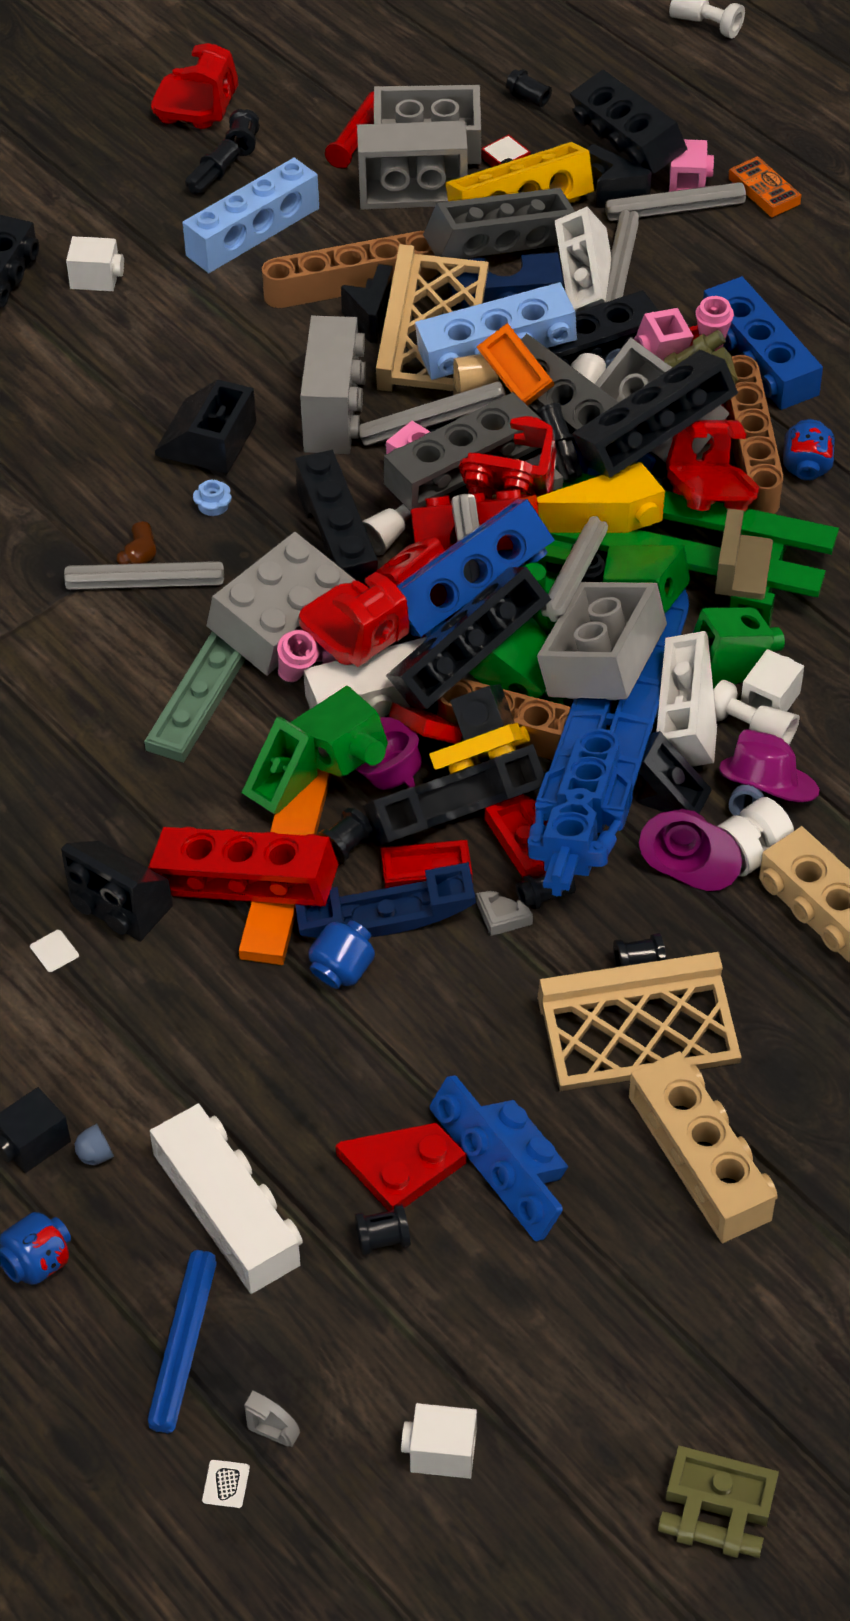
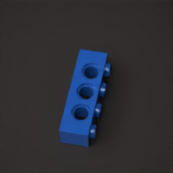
[703,276,823,410]
[397,499,555,638]

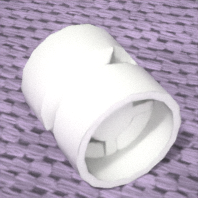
[717,797,794,876]

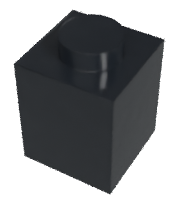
[450,684,515,741]
[0,1087,71,1173]

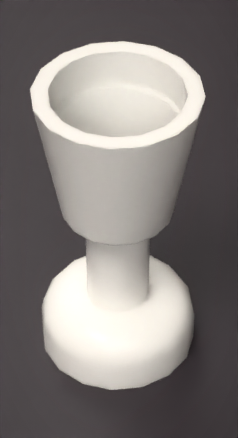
[669,0,745,39]
[362,504,426,555]
[713,680,800,745]

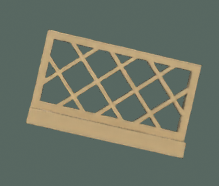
[376,244,489,392]
[537,952,742,1091]

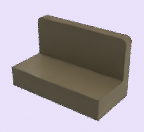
[715,508,773,600]

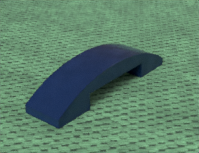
[295,862,476,938]

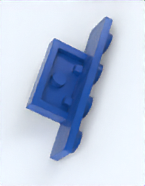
[430,1075,569,1241]

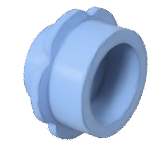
[193,480,232,516]

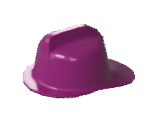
[355,717,422,790]
[719,729,820,802]
[639,809,743,891]

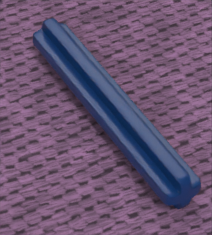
[148,1250,216,1433]

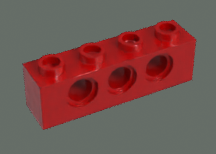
[148,827,339,906]

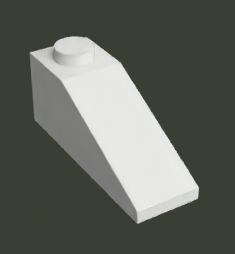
[555,207,611,312]
[656,631,717,766]

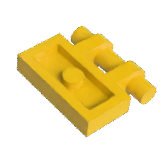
[429,723,530,774]

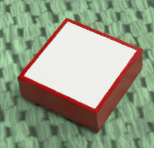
[481,134,531,167]

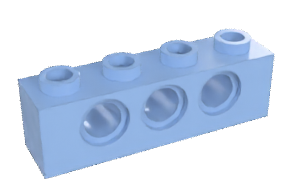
[182,157,319,273]
[415,282,577,380]

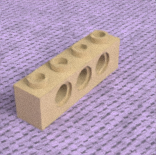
[759,826,850,963]
[629,1051,777,1243]

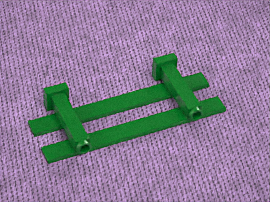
[536,468,839,628]

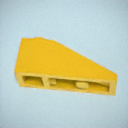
[537,462,665,533]

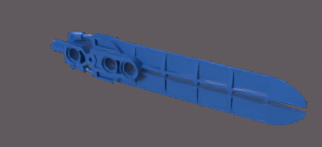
[528,589,689,896]

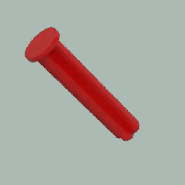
[325,91,374,168]

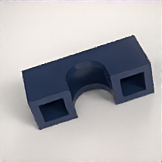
[448,253,564,311]

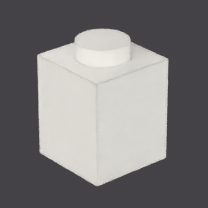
[66,236,124,291]
[741,649,804,712]
[401,1403,477,1479]

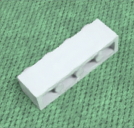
[304,637,479,717]
[150,1103,303,1294]

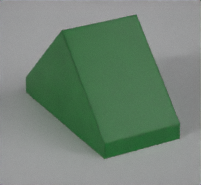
[241,717,318,814]

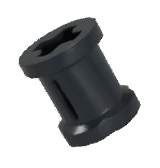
[225,109,260,156]
[317,807,374,864]
[613,933,667,967]
[354,1203,411,1255]

